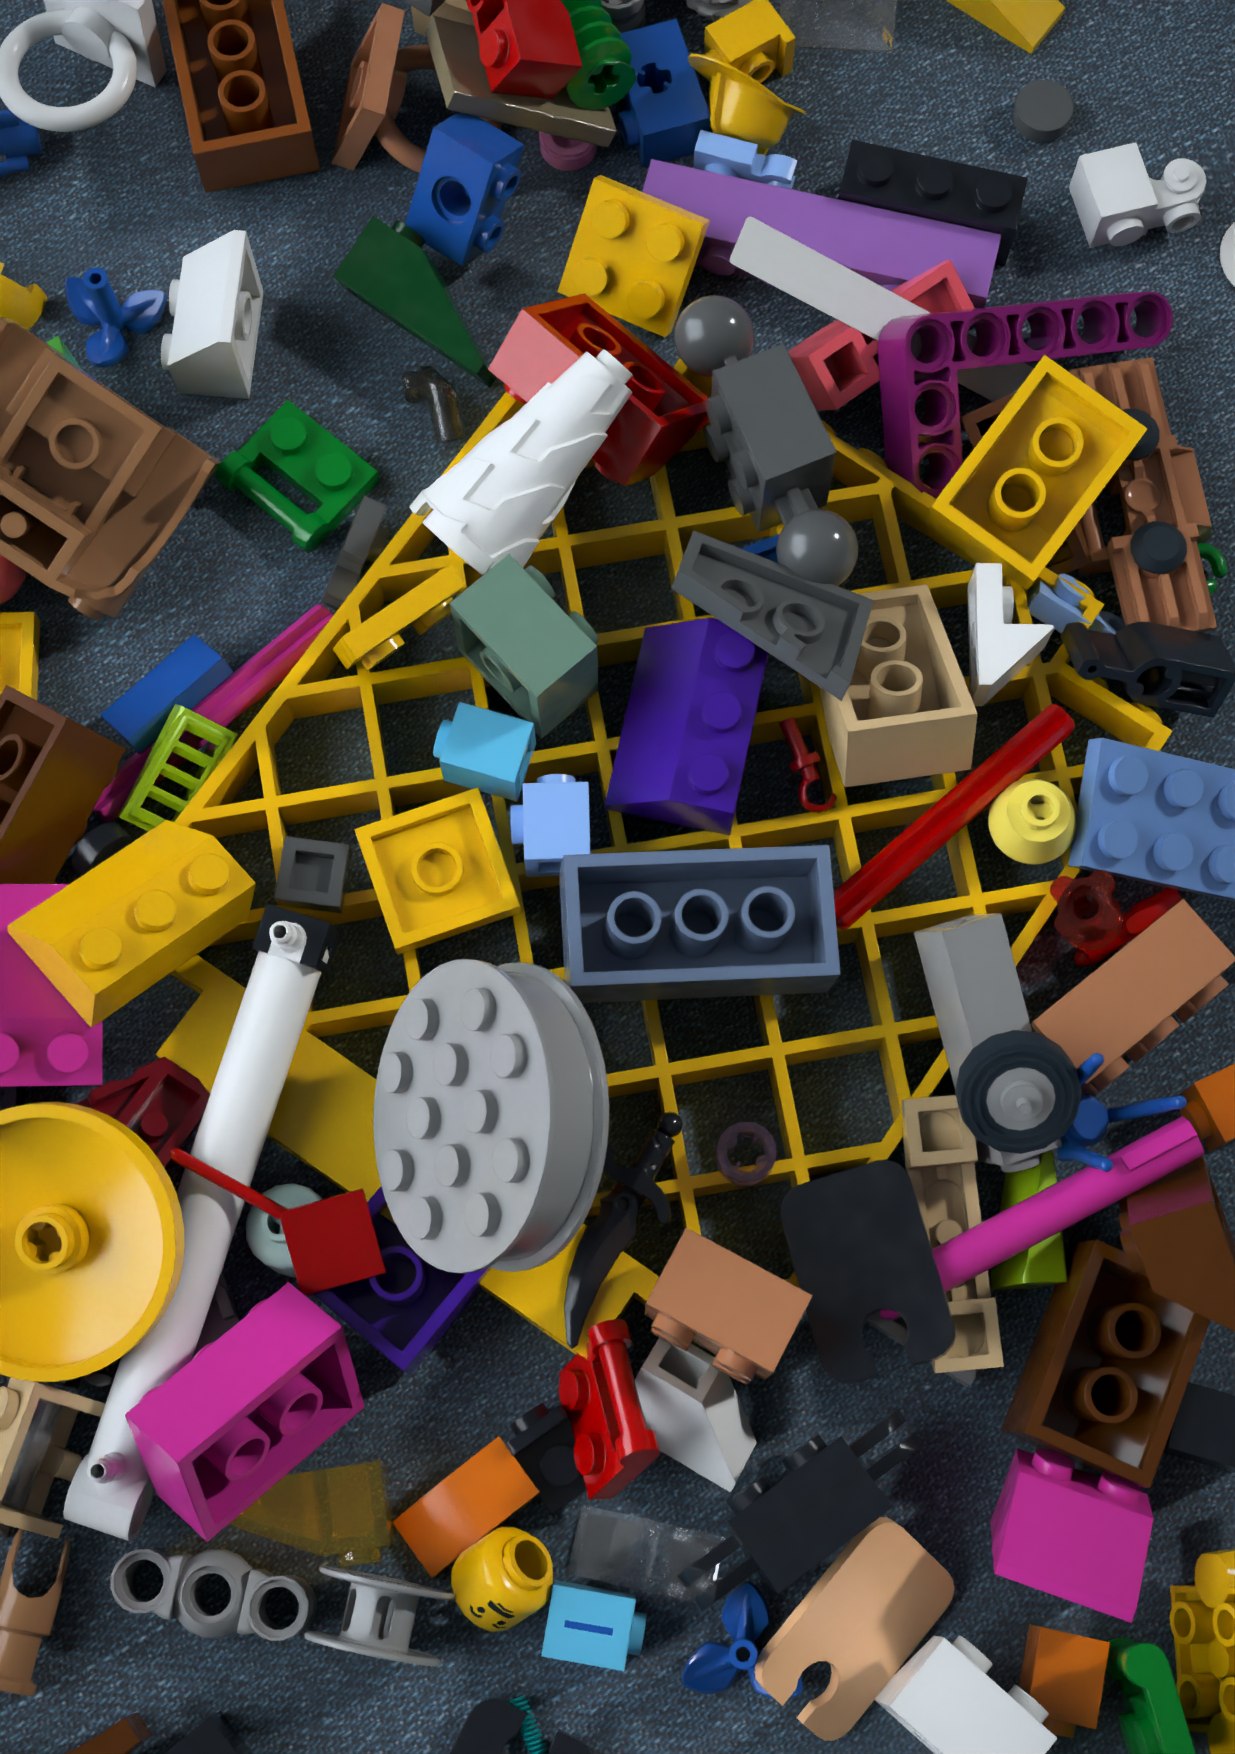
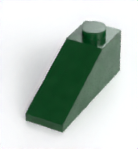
[332,216,496,388]

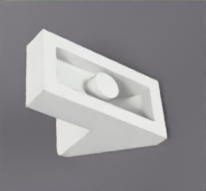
[967,563,1054,706]

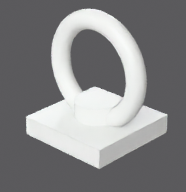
[0,0,167,132]

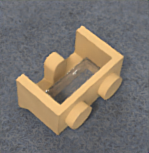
[0,1377,105,1539]

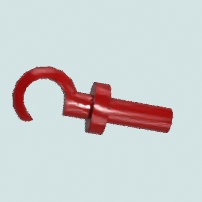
[779,717,837,813]

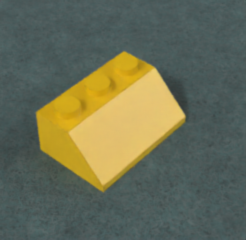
[7,820,256,1028]

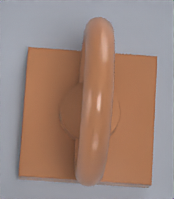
[331,3,502,173]

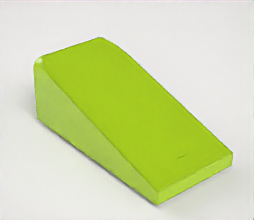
[991,1150,1067,1290]

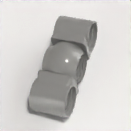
[110,1548,317,1641]

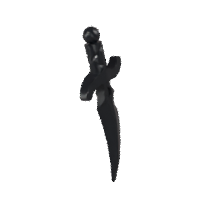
[564,1112,682,1349]

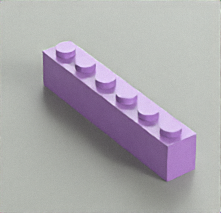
[642,159,1002,308]

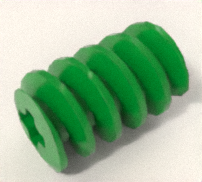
[561,0,636,111]

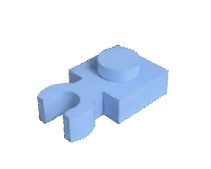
[693,130,797,189]
[1027,574,1125,635]

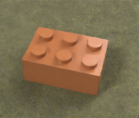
[1031,899,1235,1097]

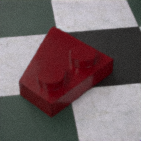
[75,1057,211,1170]

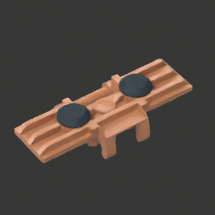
[1068,357,1217,633]

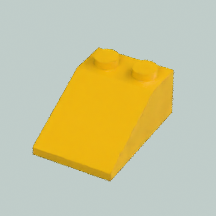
[924,355,1147,593]

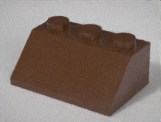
[0,685,126,884]
[1118,1156,1235,1332]
[1001,1239,1210,1488]

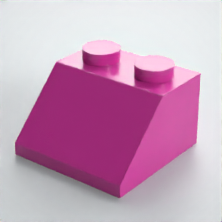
[990,1448,1154,1623]

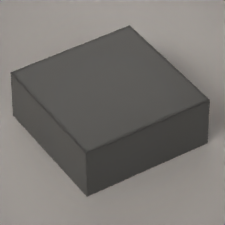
[274,836,352,913]

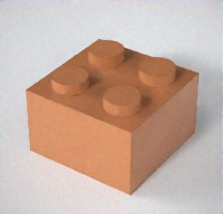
[644,1228,813,1385]

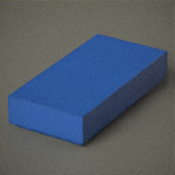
[100,634,233,754]

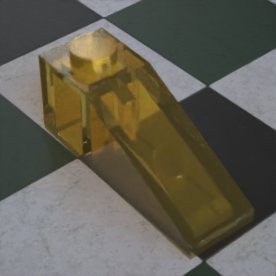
[228,1460,396,1568]

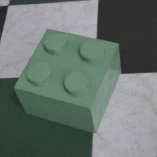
[449,554,599,739]

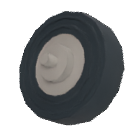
[955,1030,1082,1154]

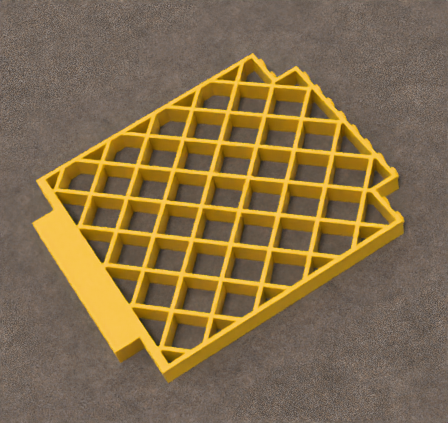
[155,358,1173,1359]

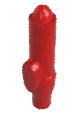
[1074,887,1182,967]

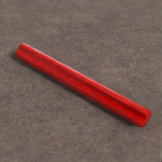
[834,704,1075,930]

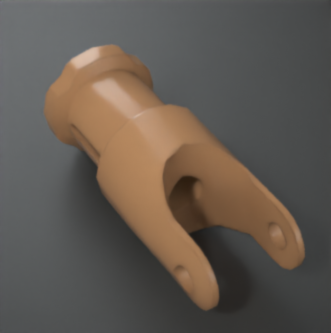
[0,1529,71,1696]

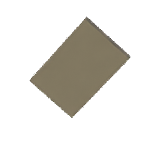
[425,16,617,147]

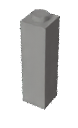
[914,913,1062,1172]

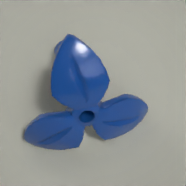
[65,267,167,368]
[682,1581,803,1699]

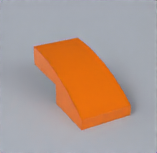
[392,1436,541,1578]

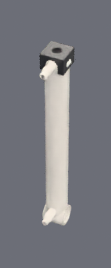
[63,904,342,1542]

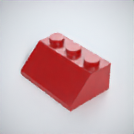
[488,293,709,486]

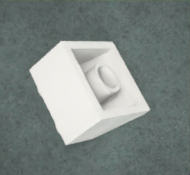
[161,230,264,399]
[874,1635,1057,1754]

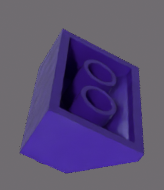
[604,618,769,835]

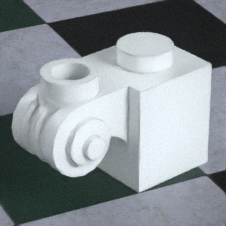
[1069,142,1206,248]

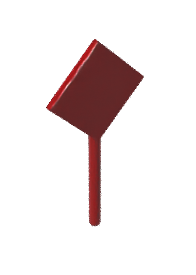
[169,1148,386,1295]

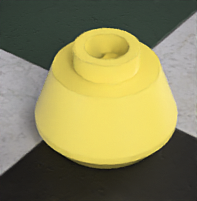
[988,778,1077,865]

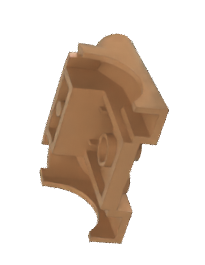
[0,317,221,621]

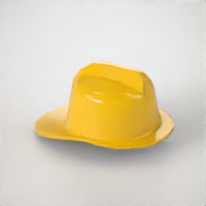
[687,53,806,155]

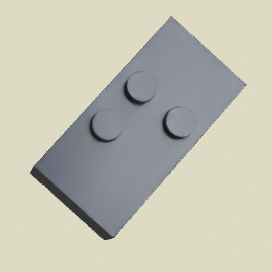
[559,845,841,1003]

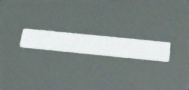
[730,216,1034,402]

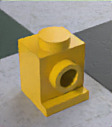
[703,0,796,83]

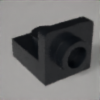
[505,1403,587,1515]

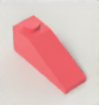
[788,260,974,411]

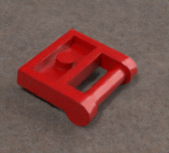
[559,1319,661,1500]

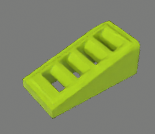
[118,704,238,832]

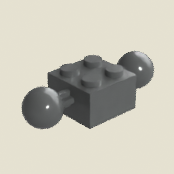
[674,295,858,586]

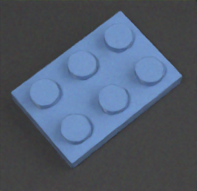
[1068,738,1235,902]

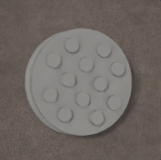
[373,959,609,1273]

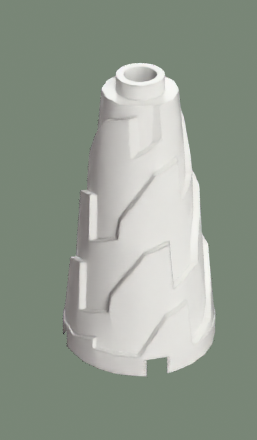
[409,349,633,576]

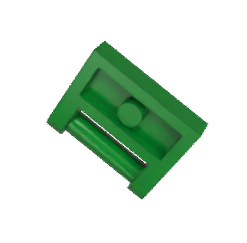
[215,400,380,553]
[1105,1637,1196,1754]

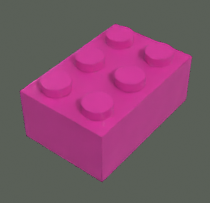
[125,1282,365,1542]

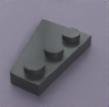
[671,530,874,701]

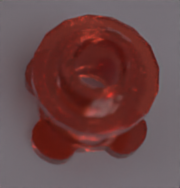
[1050,870,1123,950]

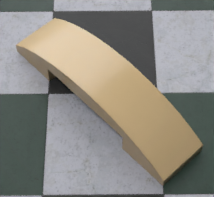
[902,1095,1004,1373]

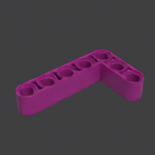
[878,291,1173,498]

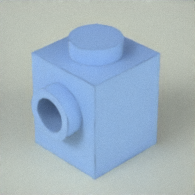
[510,774,591,877]

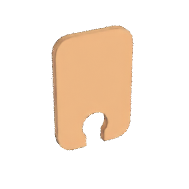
[755,1517,954,1741]

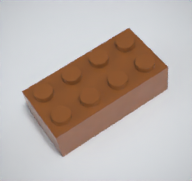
[162,0,320,193]

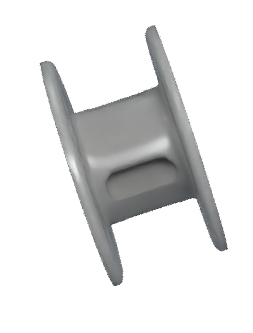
[304,1565,455,1666]

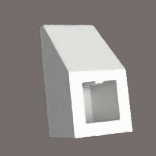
[635,1338,757,1492]

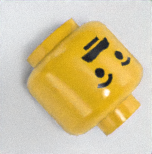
[451,1527,553,1632]

